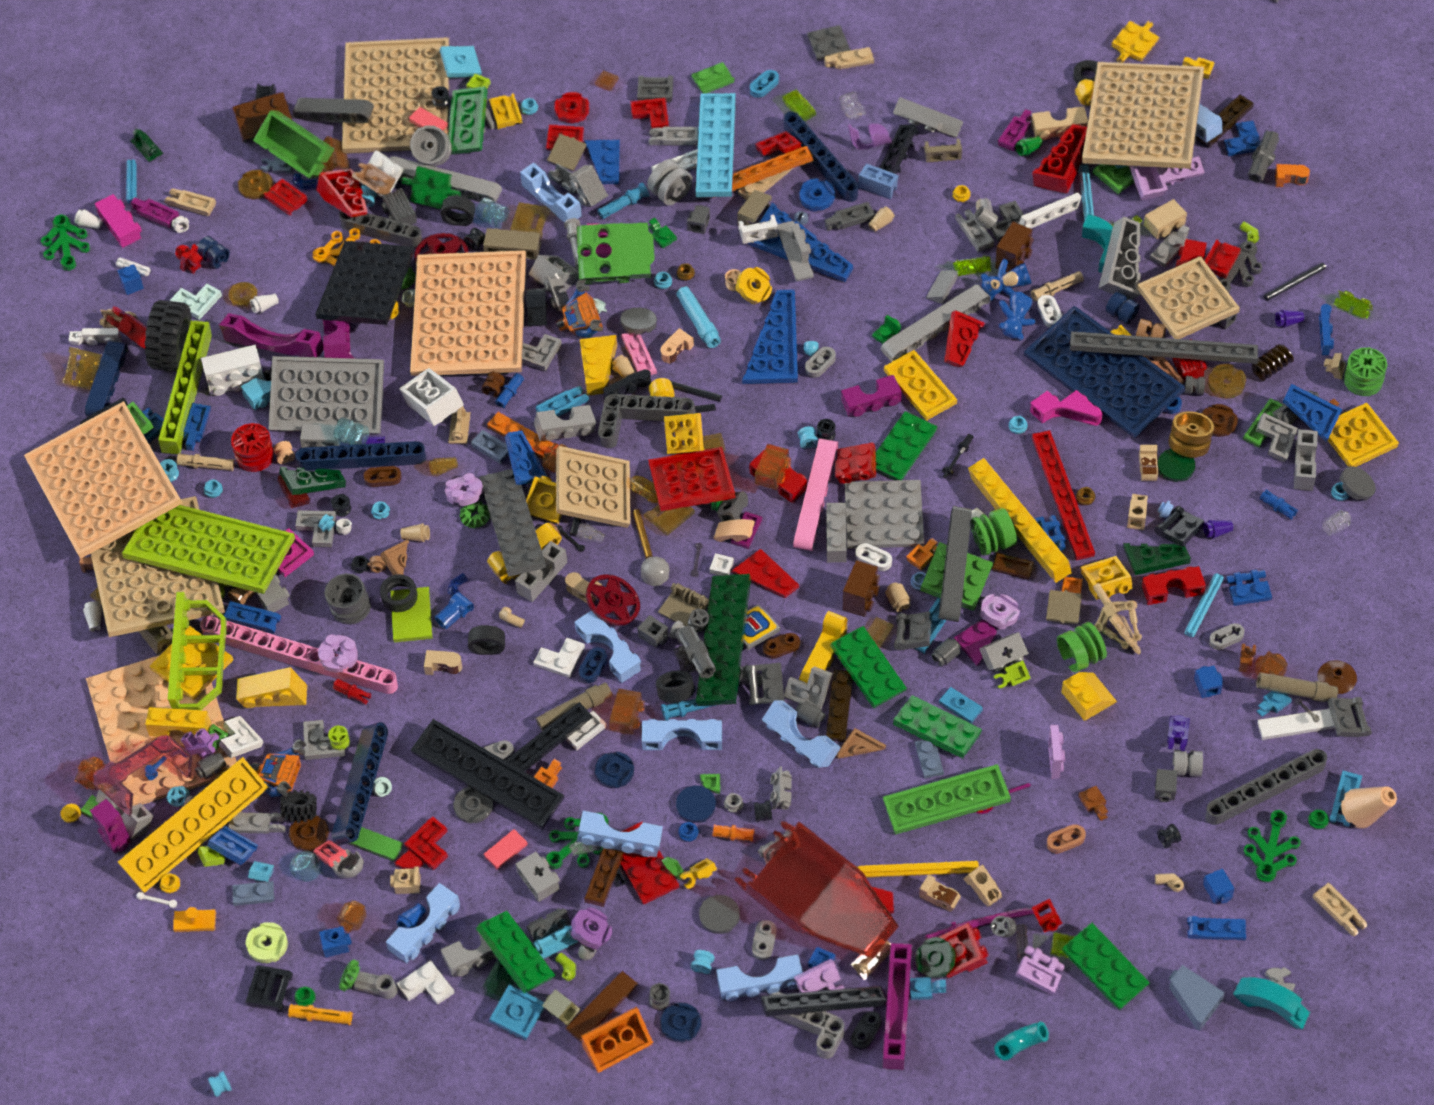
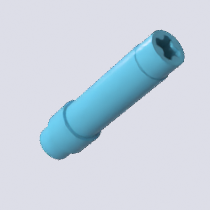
[676,287,721,348]

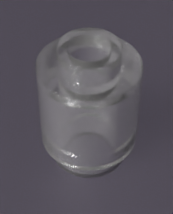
[1322,509,1351,536]

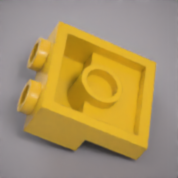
[526,476,562,524]
[1080,556,1132,600]

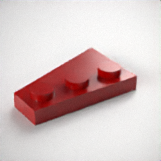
[944,310,985,367]
[732,549,799,598]

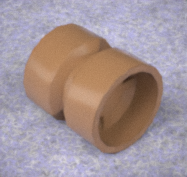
[1136,319,1166,338]

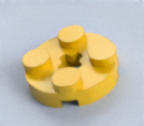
[735,267,772,304]

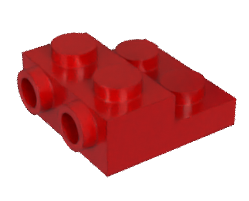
[835,442,876,484]
[938,923,989,979]

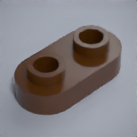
[363,466,402,487]
[763,633,800,659]

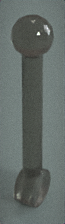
[691,542,703,577]
[1295,697,1320,723]

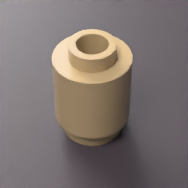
[885,583,911,612]

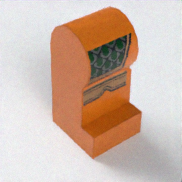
[1275,164,1310,187]

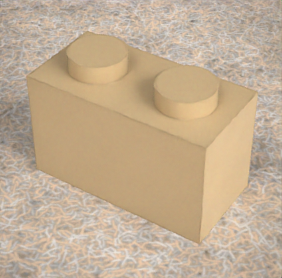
[1144,199,1187,239]

